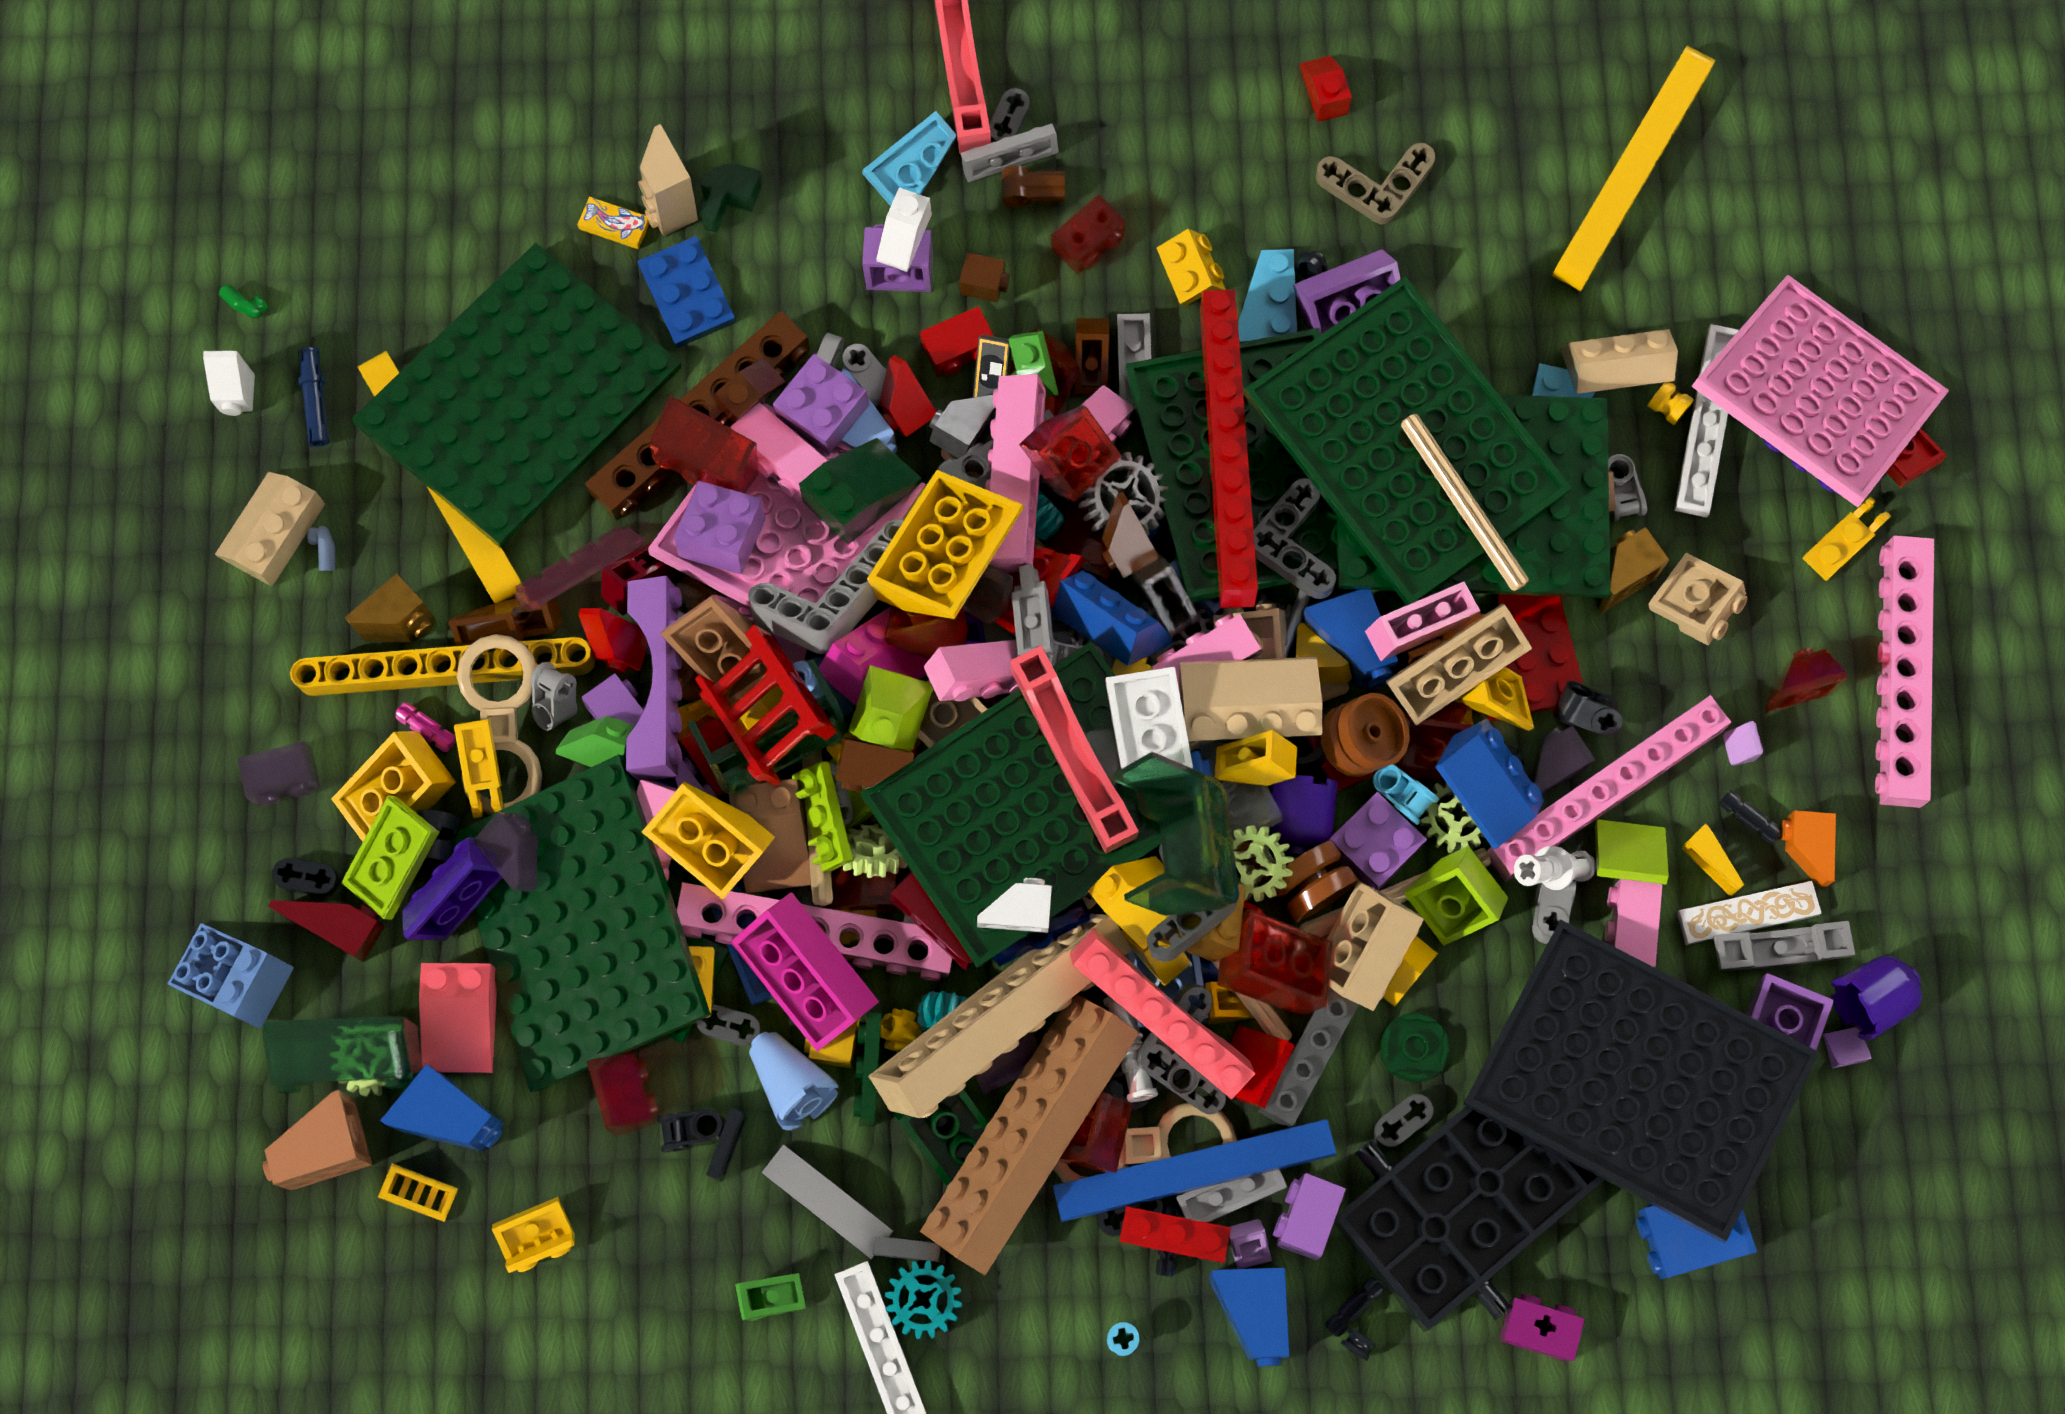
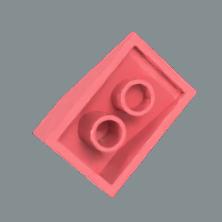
[419,963,497,1073]

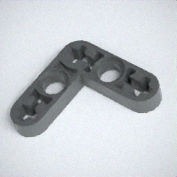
[1253,478,1336,599]
[1147,835,1237,962]
[1137,984,1226,1114]

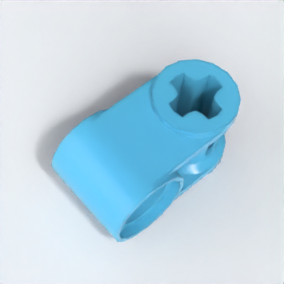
[1373,765,1439,825]

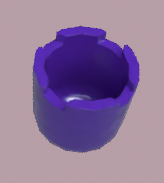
[1268,775,1338,855]
[1830,955,1922,1041]

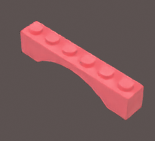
[934,0,991,154]
[1010,645,1139,854]
[1070,928,1255,1100]

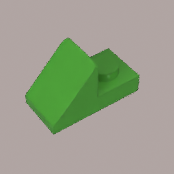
[1008,331,1058,397]
[735,1273,806,1321]

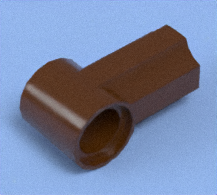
[1002,166,1065,208]

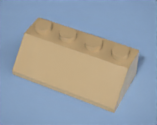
[1386,604,1532,725]
[1179,657,1322,741]

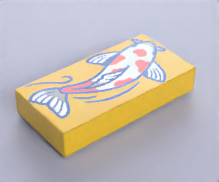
[577,197,650,249]

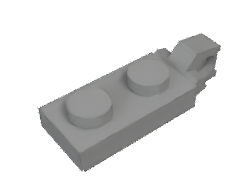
[1011,564,1055,656]

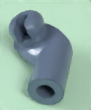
[307,526,336,571]

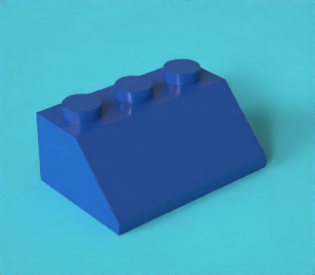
[1052,570,1173,666]
[1436,719,1544,849]

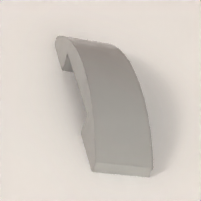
[1713,921,1855,971]
[762,1145,894,1260]

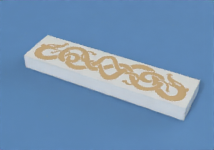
[1677,881,1822,946]

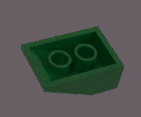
[799,438,922,545]
[891,1089,988,1187]

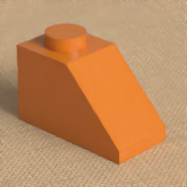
[1781,810,1836,888]

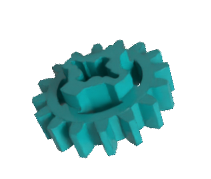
[885,1261,962,1339]

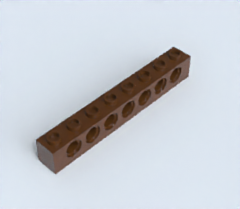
[585,311,810,521]

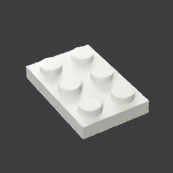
[1105,666,1193,782]

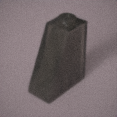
[1128,550,1200,638]

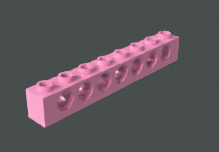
[1875,535,1934,808]
[1487,695,1731,882]
[677,882,952,981]

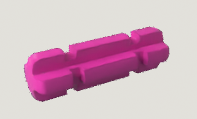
[395,702,456,752]

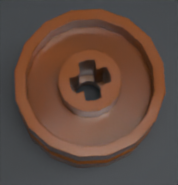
[1320,693,1410,777]
[1270,840,1359,923]

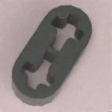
[989,88,1030,143]
[696,1005,762,1047]
[1373,1094,1434,1148]
[873,1237,941,1263]

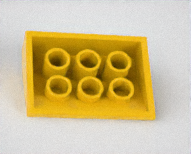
[867,470,1024,619]

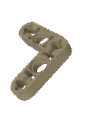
[1316,143,1435,224]

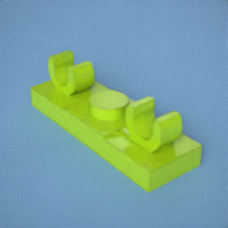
[792,761,853,872]

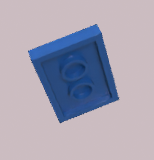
[637,236,736,348]

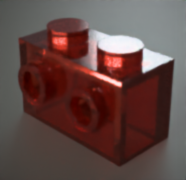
[1051,194,1125,274]

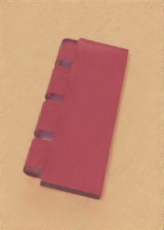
[514,526,646,611]

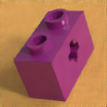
[1499,1294,1585,1362]

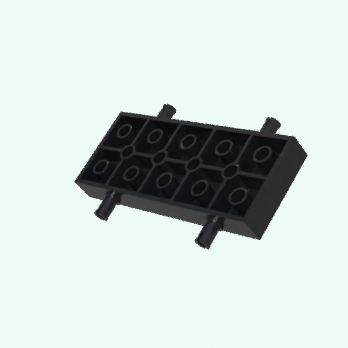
[1333,1106,1604,1332]

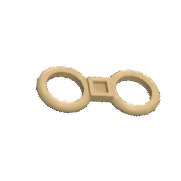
[457,634,543,815]
[1053,1102,1237,1183]

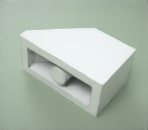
[876,188,932,272]
[203,351,255,416]
[977,878,1052,933]

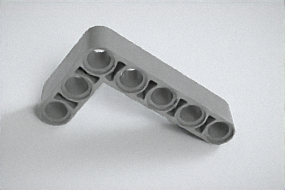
[748,519,904,654]

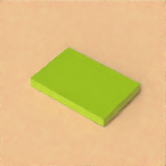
[341,795,439,920]

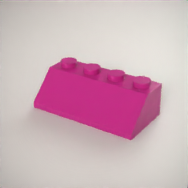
[817,605,935,706]
[730,892,879,1052]

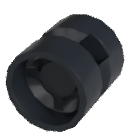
[416,810,460,866]

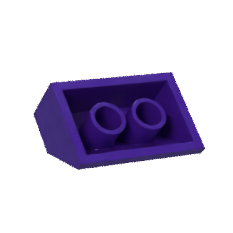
[402,837,511,941]

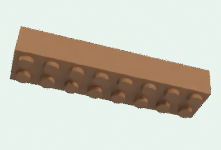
[920,994,1139,1275]

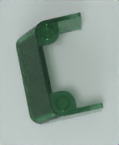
[687,659,847,794]
[1112,751,1239,916]
[263,1016,422,1093]

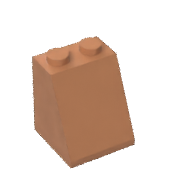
[263,1090,372,1191]

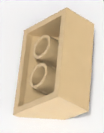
[638,124,698,237]
[1561,329,1678,394]
[215,472,325,587]
[1309,881,1424,1011]

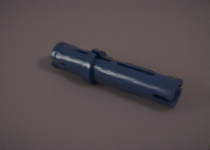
[298,347,330,447]

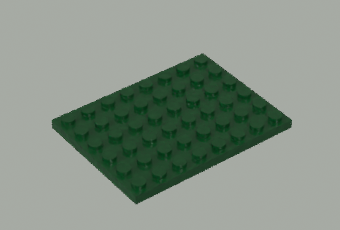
[352,243,681,548]
[1243,276,1572,605]
[1125,328,1337,603]
[1337,394,1611,598]
[860,641,1210,969]
[451,754,711,1092]

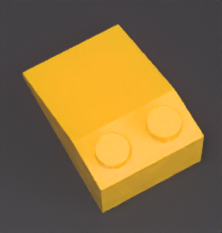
[332,731,456,842]
[642,781,775,900]

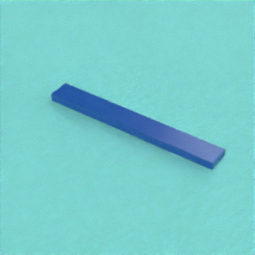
[1053,1119,1336,1222]

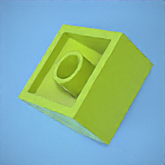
[1404,845,1508,946]

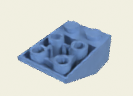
[168,923,294,1029]

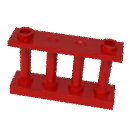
[695,624,837,786]

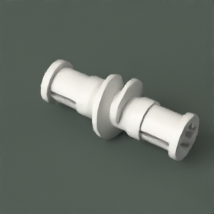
[1514,846,1596,890]
[1103,996,1158,1103]

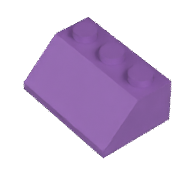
[1293,249,1401,335]

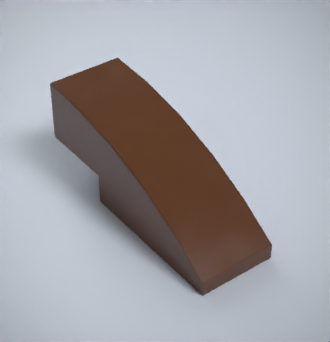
[448,591,563,646]

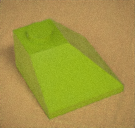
[848,665,933,750]

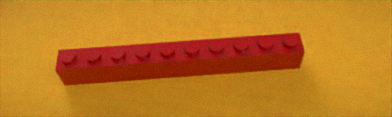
[1200,290,1258,608]

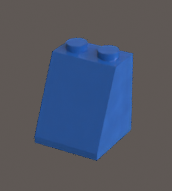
[1301,590,1398,690]
[380,1064,505,1151]
[1636,1206,1757,1280]
[1209,1268,1289,1367]

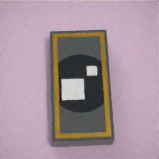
[973,334,1012,398]

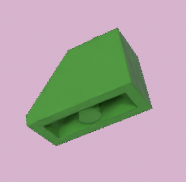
[555,715,635,767]

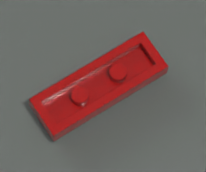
[1119,1206,1231,1263]

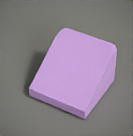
[1723,721,1763,766]
[1823,1027,1872,1068]
[1229,1219,1272,1269]

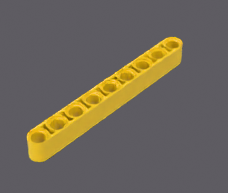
[1552,45,1716,292]
[357,351,526,603]
[290,637,596,696]

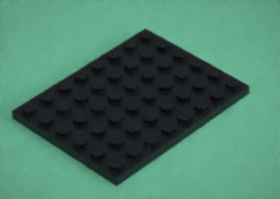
[1463,919,1820,1243]

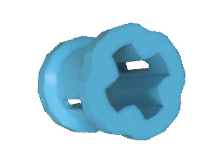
[1107,1322,1139,1356]

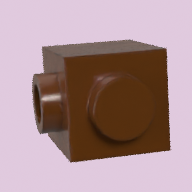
[959,252,1010,303]

